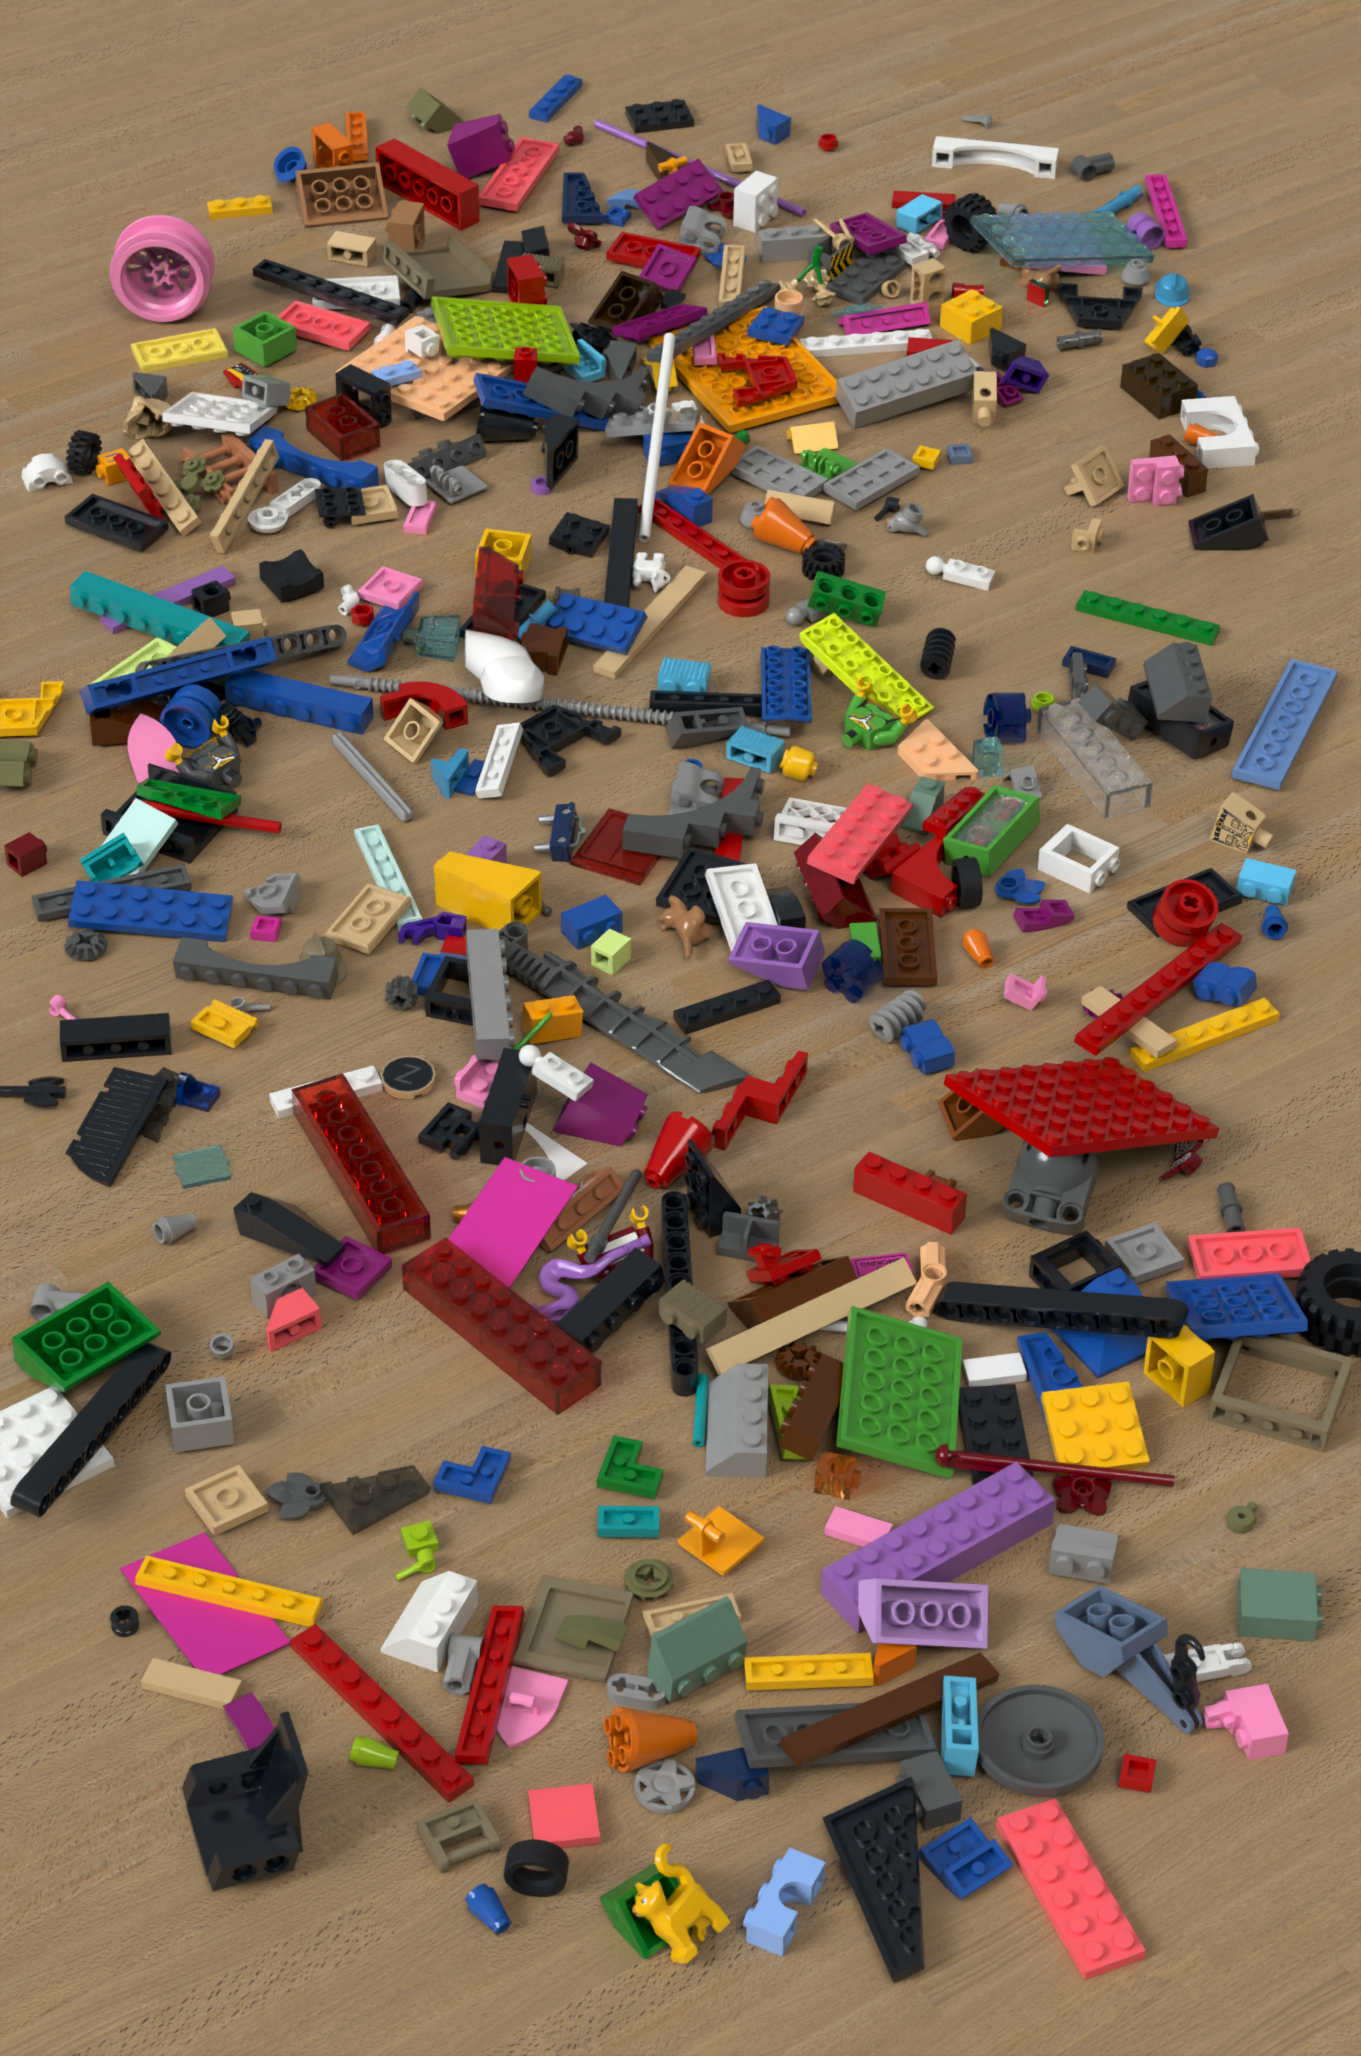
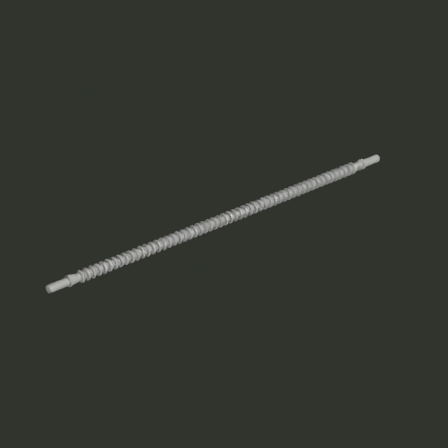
[330,674,791,737]

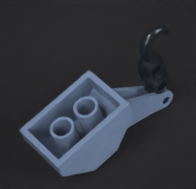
[1054,1585,1205,1734]

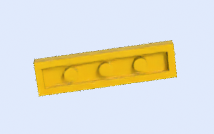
[744,1653,874,1691]

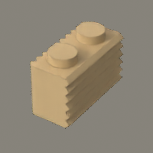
[327,231,377,268]

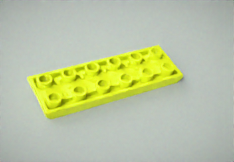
[799,613,934,726]

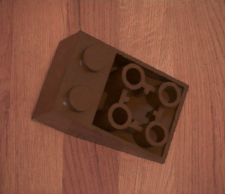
[89,700,165,746]

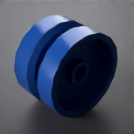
[160,684,222,749]

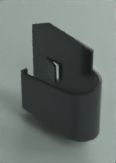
[661,289,686,309]

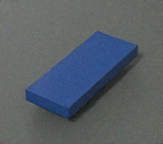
[454,759,485,796]

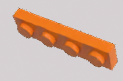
[345,111,368,162]

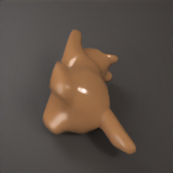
[1016,262,1062,296]
[657,896,711,959]

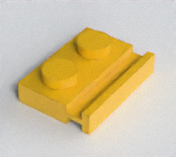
[190,999,258,1049]

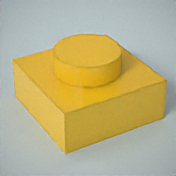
[912,445,941,470]

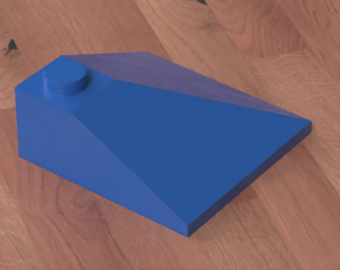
[1051,1267,1148,1379]

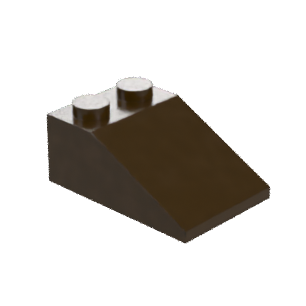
[588,270,664,332]

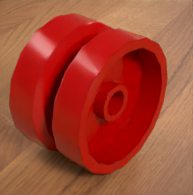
[718,560,771,618]
[1153,879,1218,947]

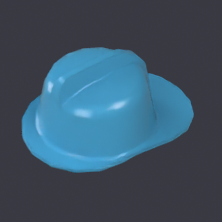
[1155,272,1190,307]

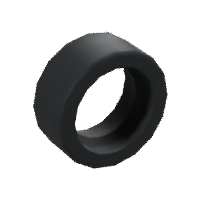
[951,857,983,908]
[503,1839,569,1897]

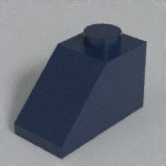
[695,1747,769,1801]

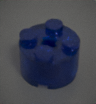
[983,692,1032,742]
[822,939,884,1004]

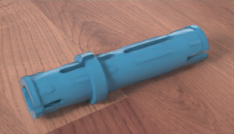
[1093,185,1144,222]

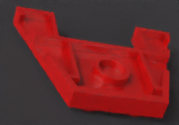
[717,353,798,408]

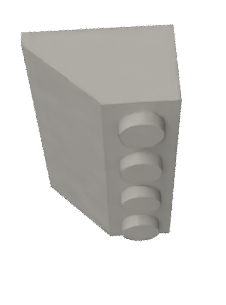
[706,1363,768,1478]

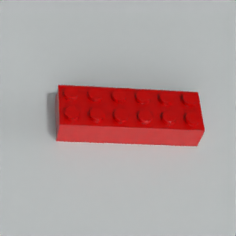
[376,138,480,231]

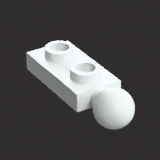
[926,556,995,591]
[519,1045,594,1102]

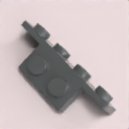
[407,434,487,480]

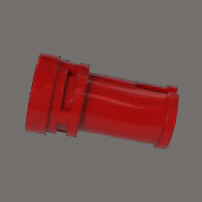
[952,282,984,299]

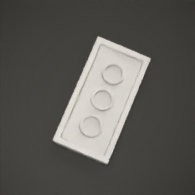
[312,275,400,310]
[705,863,778,952]

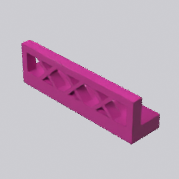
[837,302,931,335]

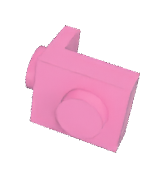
[1004,973,1048,1011]

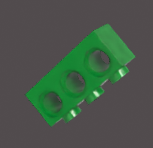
[807,571,886,627]

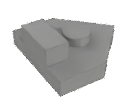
[243,873,301,914]

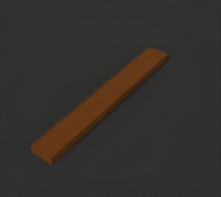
[780,1652,1000,1768]

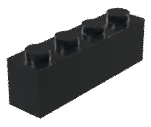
[60,1013,172,1062]
[556,1248,665,1358]

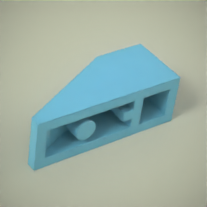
[941,1676,979,1777]

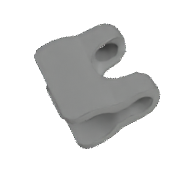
[678,206,726,254]
[669,761,724,815]

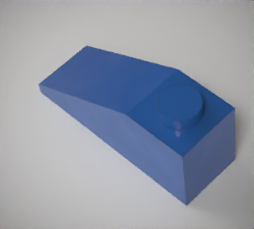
[655,485,713,527]

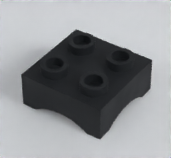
[259,549,324,603]

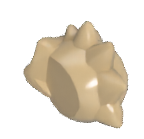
[122,396,175,440]

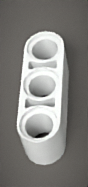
[384,459,428,507]

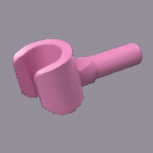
[49,995,76,1020]

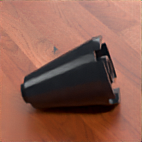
[476,405,538,442]

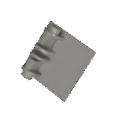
[426,465,488,504]

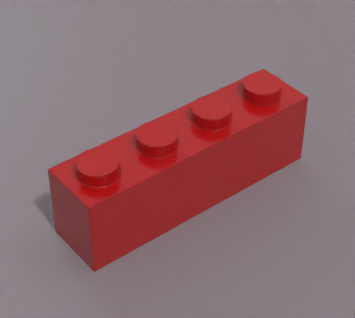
[853,1151,967,1235]

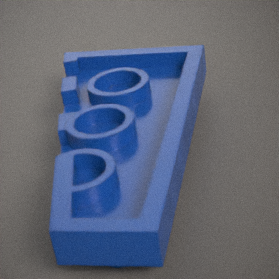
[1017,1332,1083,1429]

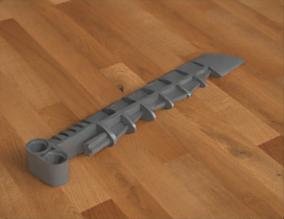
[499,921,751,1093]

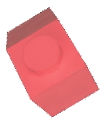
[266,1288,322,1352]

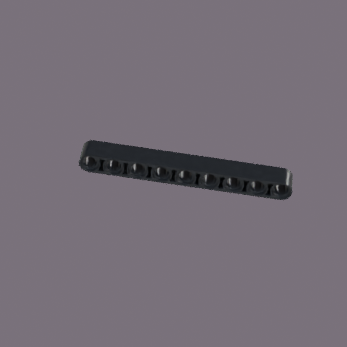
[604,498,638,608]
[661,1191,698,1397]
[935,1282,1189,1338]
[10,1342,171,1517]

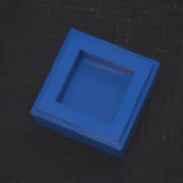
[604,206,631,227]

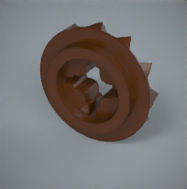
[776,1341,822,1380]

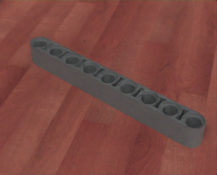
[136,624,347,672]

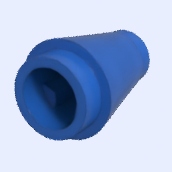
[1262,905,1288,940]
[465,1883,512,1935]

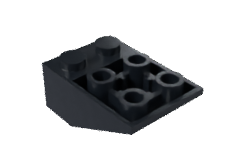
[684,1139,741,1238]

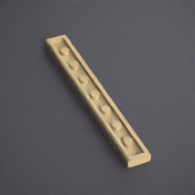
[593,565,707,679]
[706,1257,917,1376]

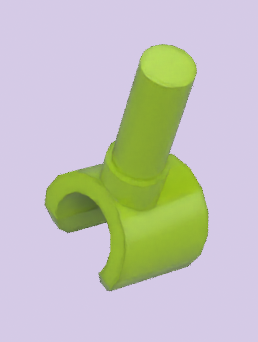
[395,1548,436,1581]

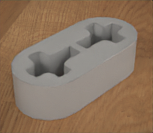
[607,1673,666,1710]

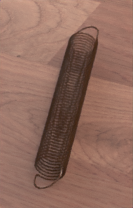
[1262,508,1300,520]

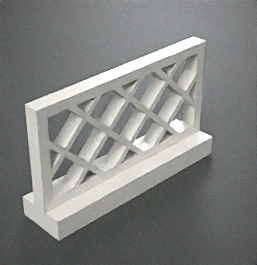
[773,797,847,845]

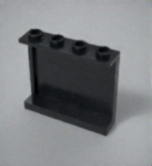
[100,763,238,864]

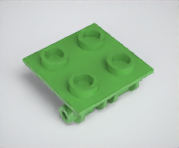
[799,447,858,481]

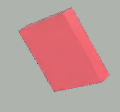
[528,1784,600,1848]

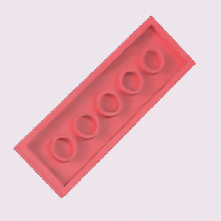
[479,137,560,212]
[807,783,913,884]
[996,1798,1146,1980]

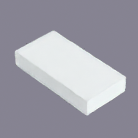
[962,1353,1027,1387]

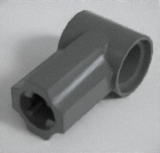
[1070,152,1115,181]

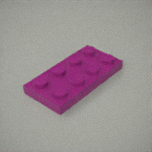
[633,158,723,231]
[830,212,907,255]
[612,304,708,342]

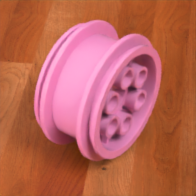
[110,215,214,322]

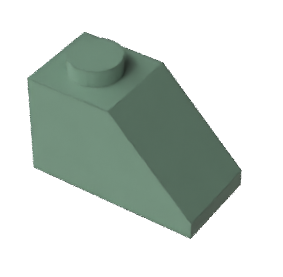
[902,776,945,836]

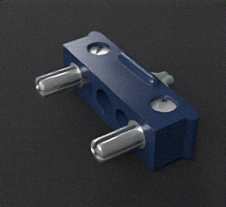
[534,802,586,862]

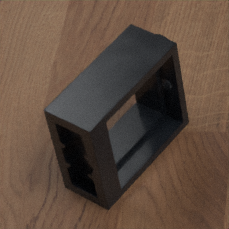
[335,364,392,431]
[425,956,473,1026]
[1029,1230,1121,1291]

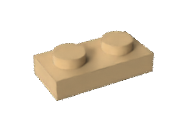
[725,143,753,173]

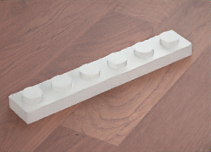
[800,329,932,357]

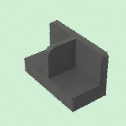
[717,1211,780,1262]

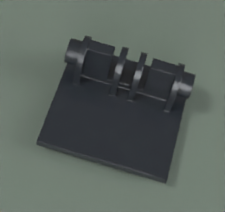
[570,322,618,352]
[314,486,366,528]

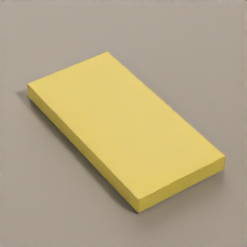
[131,328,228,373]

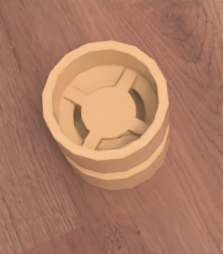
[775,289,803,316]

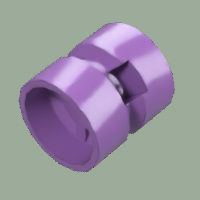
[1126,212,1165,250]

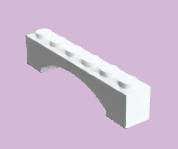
[932,136,1059,179]

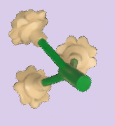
[779,245,836,306]

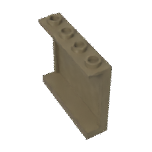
[382,234,495,299]

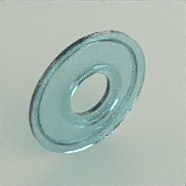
[830,303,886,315]

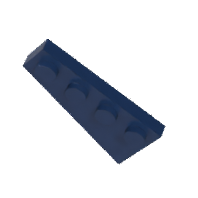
[562,172,604,224]

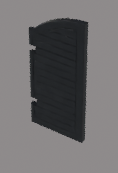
[65,1067,169,1187]

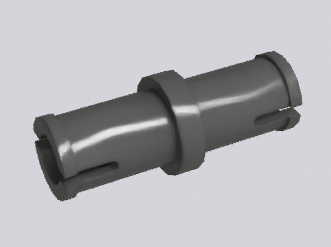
[1056,329,1103,351]
[1217,1182,1245,1233]

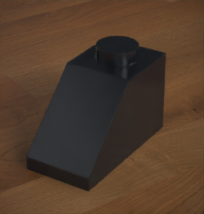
[988,327,1026,372]

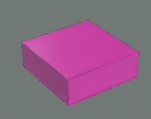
[250,916,282,942]

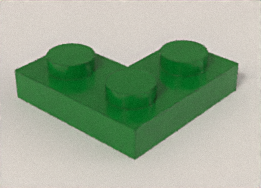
[597,1435,663,1499]

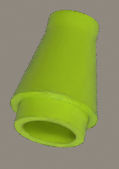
[349,1734,399,1770]

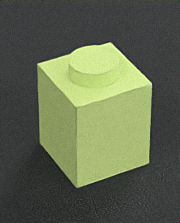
[591,929,631,976]

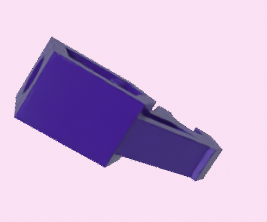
[398,912,467,945]

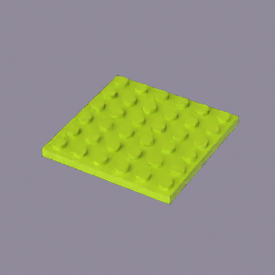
[431,296,580,366]

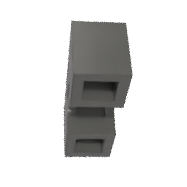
[1078,684,1148,740]

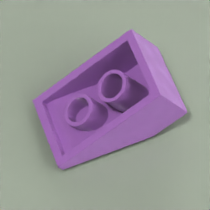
[728,922,825,990]

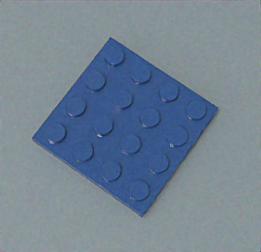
[1166,1273,1308,1342]

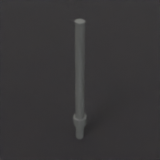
[584,1169,642,1263]

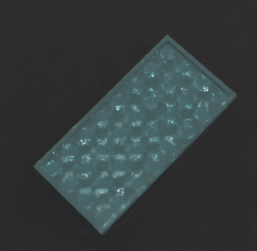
[970,211,1155,267]

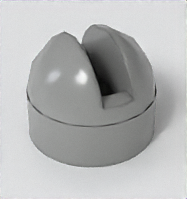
[210,1334,234,1360]

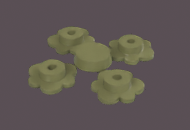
[173,456,226,512]

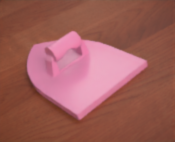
[127,714,181,784]
[496,1666,568,1749]

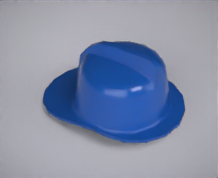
[274,146,307,182]

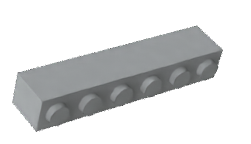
[466,929,515,1060]

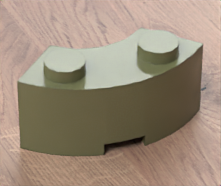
[0,740,38,787]

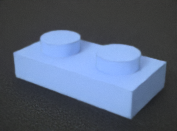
[371,360,422,387]

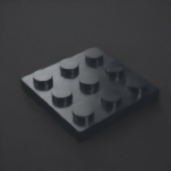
[656,846,760,926]

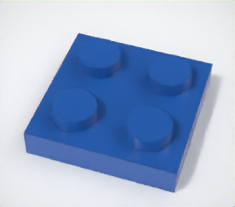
[747,307,804,346]

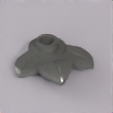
[266,1472,328,1520]

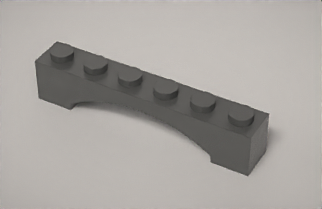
[173,937,339,999]

